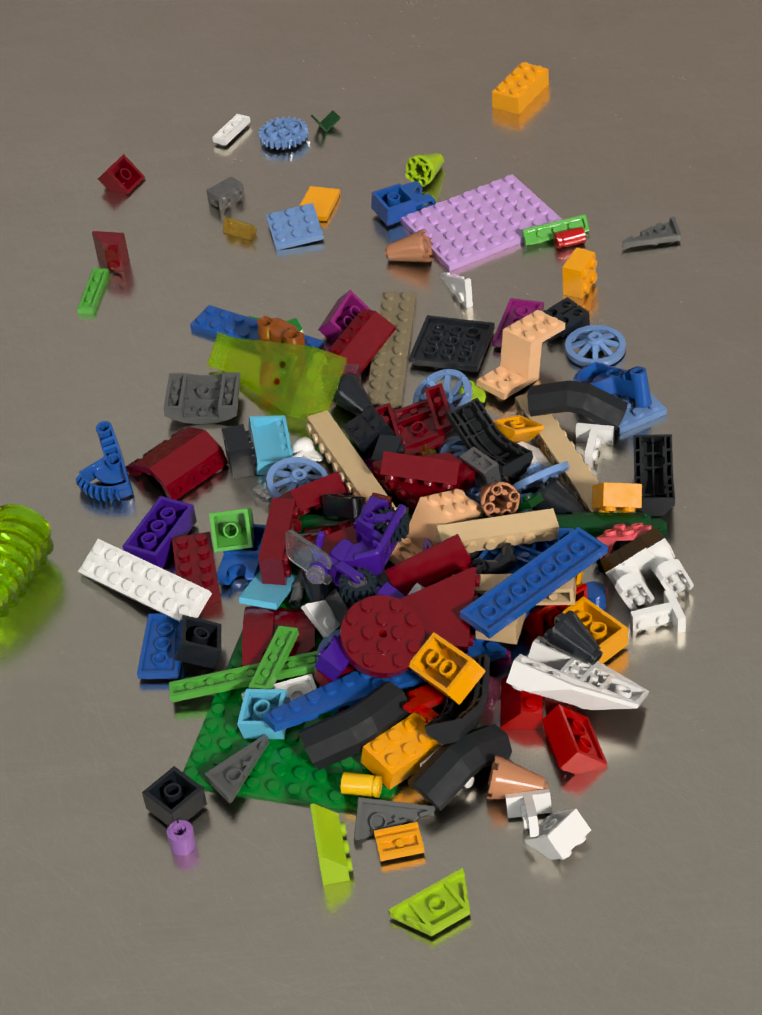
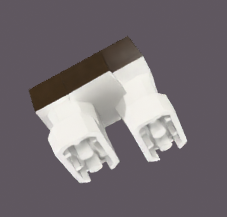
[600,527,694,611]

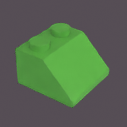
[209,508,254,552]

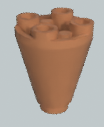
[479,481,520,518]

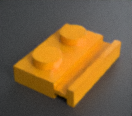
[374,822,425,862]

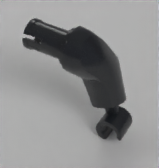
[471,543,518,574]

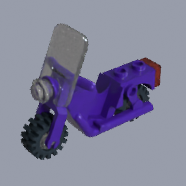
[285,492,409,605]

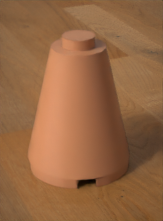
[385,229,432,263]
[486,755,548,800]

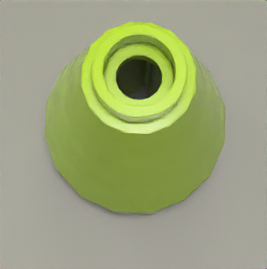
[405,153,444,187]

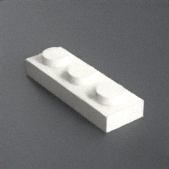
[212,114,250,146]

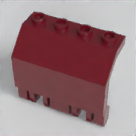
[126,427,229,500]

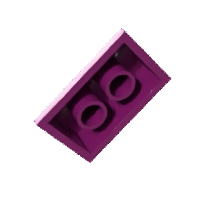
[318,290,371,342]

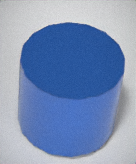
[586,581,606,610]

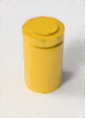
[341,772,382,798]

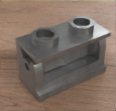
[206,176,245,211]
[459,447,501,487]

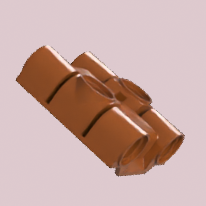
[256,315,308,381]

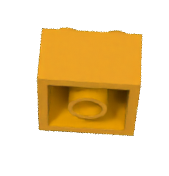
[562,247,598,299]
[592,482,642,513]

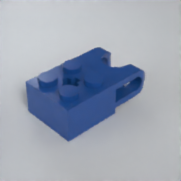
[371,181,436,226]
[217,524,266,585]

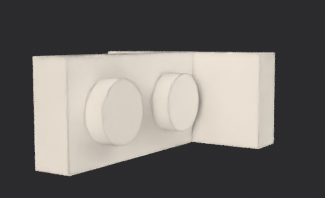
[576,423,614,468]
[630,589,686,633]
[505,789,552,837]

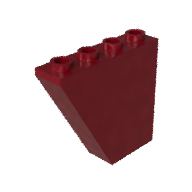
[372,453,475,510]
[400,567,481,653]

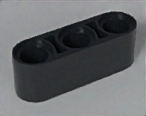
[322,494,367,519]

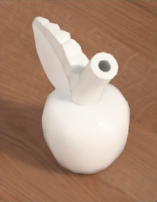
[292,437,323,462]

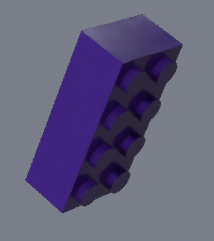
[122,496,197,568]

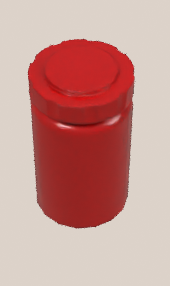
[554,227,586,249]

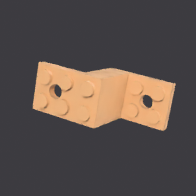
[476,310,565,400]
[389,489,484,565]

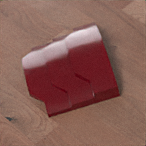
[374,383,453,456]
[242,606,315,666]

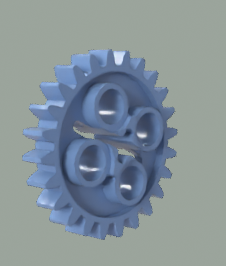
[258,116,309,150]

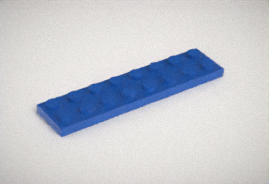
[190,305,325,365]
[460,527,608,639]

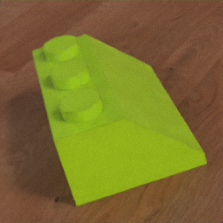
[310,804,353,885]

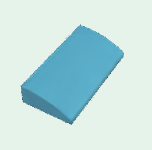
[248,415,293,475]

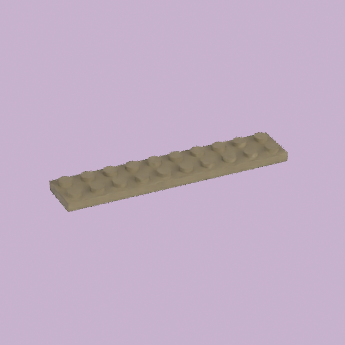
[367,292,417,409]

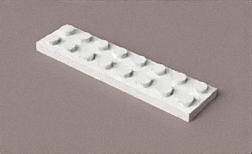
[78,539,212,622]

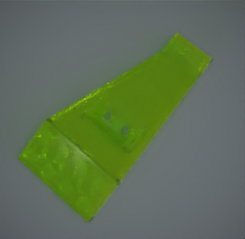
[207,332,347,422]

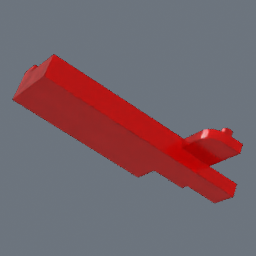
[403,684,446,723]

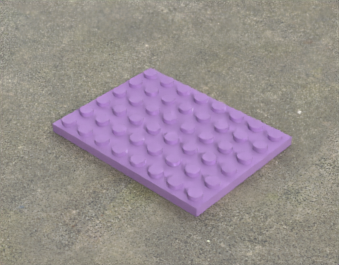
[401,174,563,271]

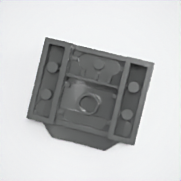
[164,373,241,424]

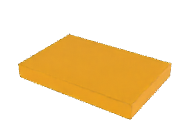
[300,186,341,222]

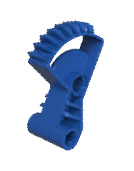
[573,362,652,408]
[76,421,133,503]

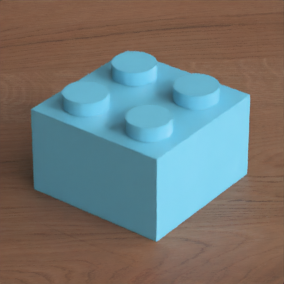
[237,689,291,739]

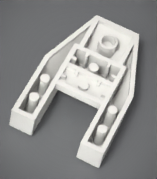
[506,636,649,710]

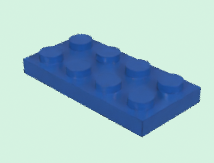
[137,614,182,679]

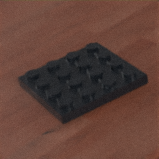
[409,315,495,372]

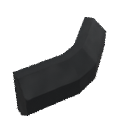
[527,380,628,431]
[446,397,533,479]
[633,434,675,516]
[424,654,490,745]
[300,681,409,770]
[407,724,512,811]

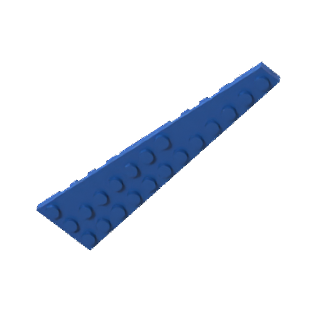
[263,629,507,732]

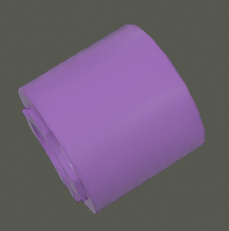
[167,820,196,856]

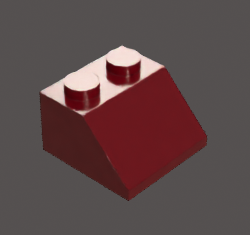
[98,154,145,195]
[92,231,130,271]

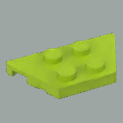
[388,868,470,936]

